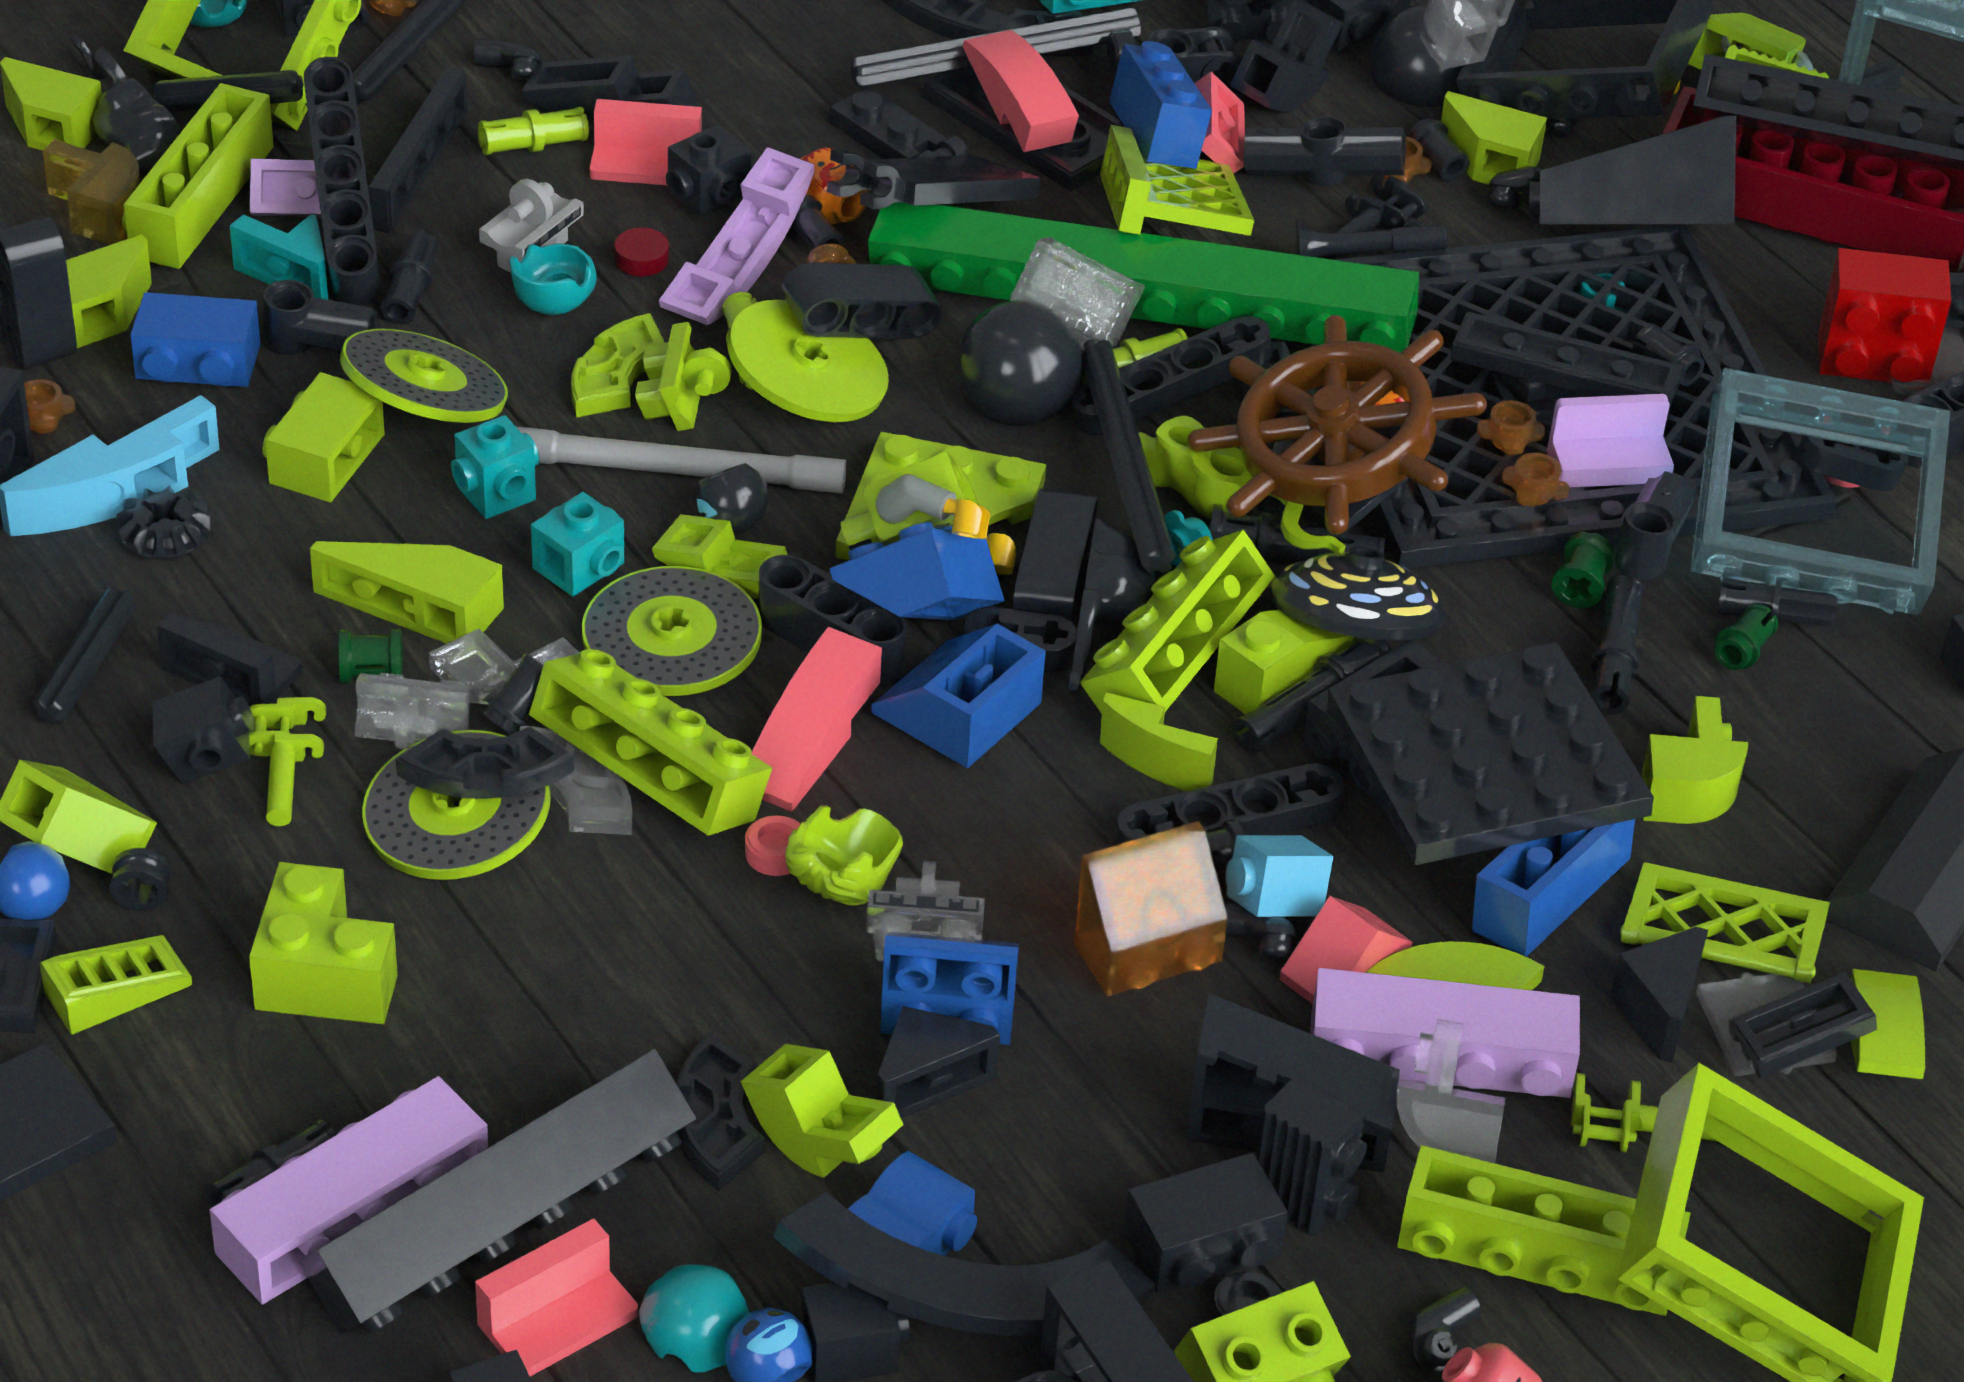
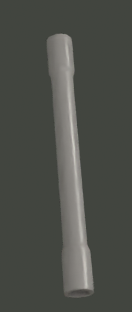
[516,426,846,494]

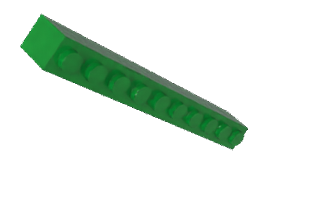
[868,202,1419,353]

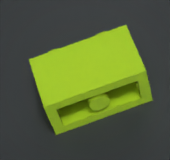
[262,372,385,502]

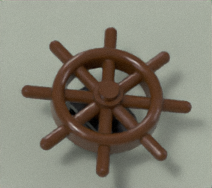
[1187,315,1487,535]

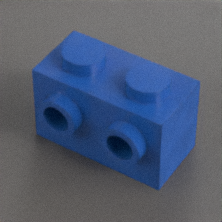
[131,292,260,387]

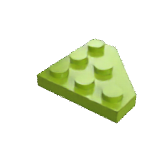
[836,432,1046,561]

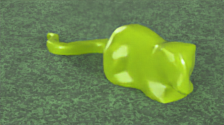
[1139,416,1346,553]

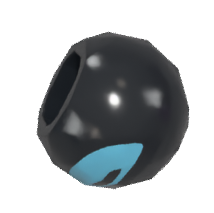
[696,463,769,534]

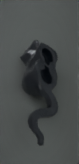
[70,34,182,179]
[1068,518,1156,691]

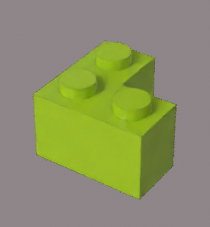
[249,862,398,1024]

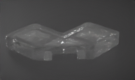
[429,629,579,704]

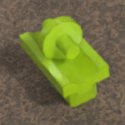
[635,322,732,431]

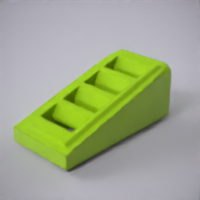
[39,935,192,1035]

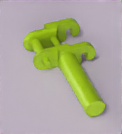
[249,697,326,827]
[1571,1073,1718,1153]

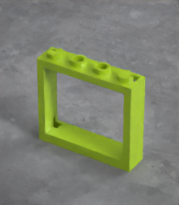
[123,0,361,131]
[1618,1063,1924,1382]

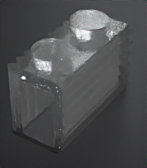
[1010,237,1145,349]

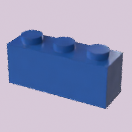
[1109,41,1212,169]
[1472,819,1635,957]

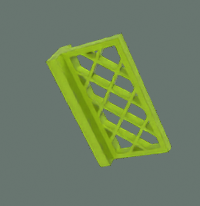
[1100,125,1254,236]

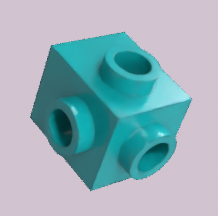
[451,415,539,519]
[531,492,624,597]

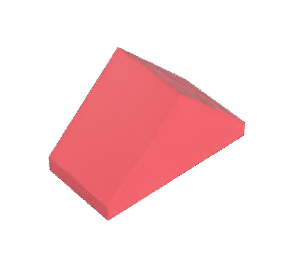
[1279,896,1413,1004]

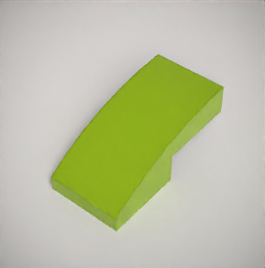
[652,514,787,599]
[1100,692,1218,792]
[1851,969,1925,1079]

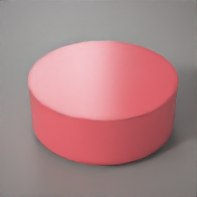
[745,815,800,876]

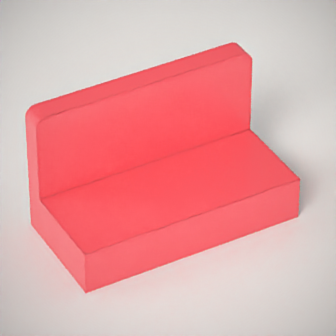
[1194,72,1245,174]
[590,99,702,185]
[475,1218,638,1377]

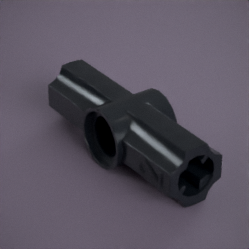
[1243,117,1407,186]

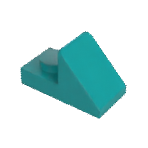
[230,213,328,300]

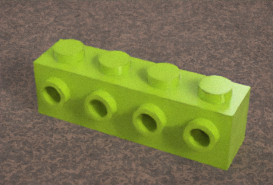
[122,83,274,269]
[1080,529,1275,714]
[529,649,773,836]
[1397,1145,1691,1316]

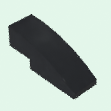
[522,55,697,125]

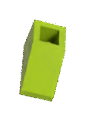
[0,57,102,159]
[1441,91,1547,194]
[66,234,152,348]
[0,760,157,874]

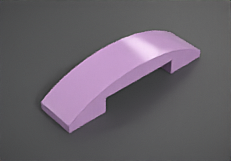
[659,147,815,325]

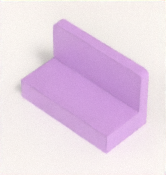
[250,159,344,217]
[1547,394,1674,488]

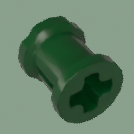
[1551,532,1615,608]
[339,629,403,684]

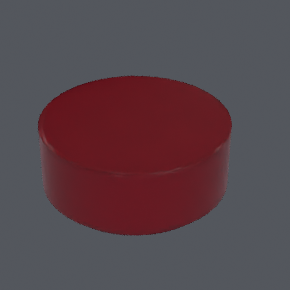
[615,228,669,277]

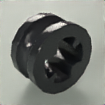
[109,848,171,911]

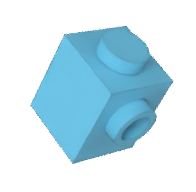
[1226,835,1333,917]

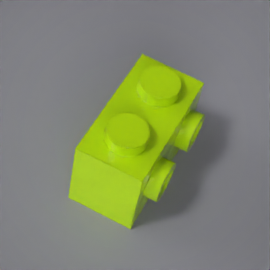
[1174,1281,1351,1382]

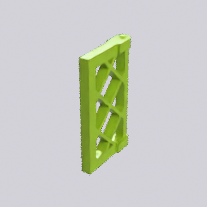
[1620,862,1830,984]

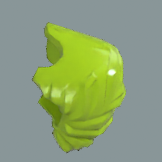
[785,805,903,905]

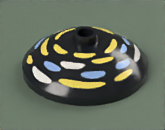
[1269,547,1446,640]

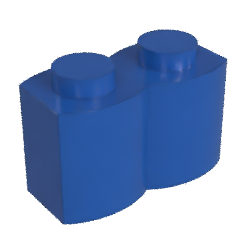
[848,1151,977,1256]

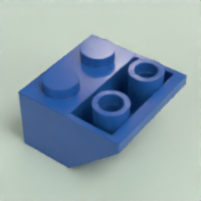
[830,522,1005,620]
[872,624,1045,768]
[880,932,1019,1045]

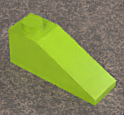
[310,541,504,651]
[1214,610,1353,714]

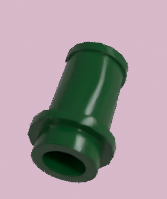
[1714,604,1778,670]

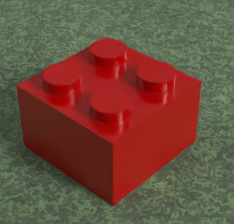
[1818,248,1951,387]

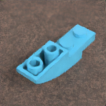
[0,395,220,536]

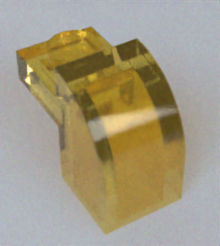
[43,139,141,245]

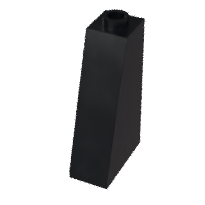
[1529,116,1736,224]

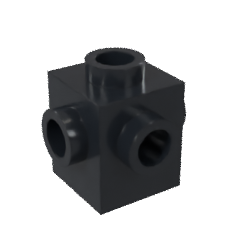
[666,124,751,216]

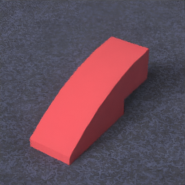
[963,30,1079,152]
[752,627,882,812]

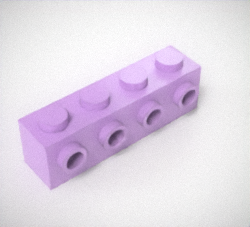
[1310,968,1580,1098]
[210,1076,488,1305]

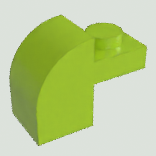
[1641,696,1748,824]
[740,1044,903,1178]

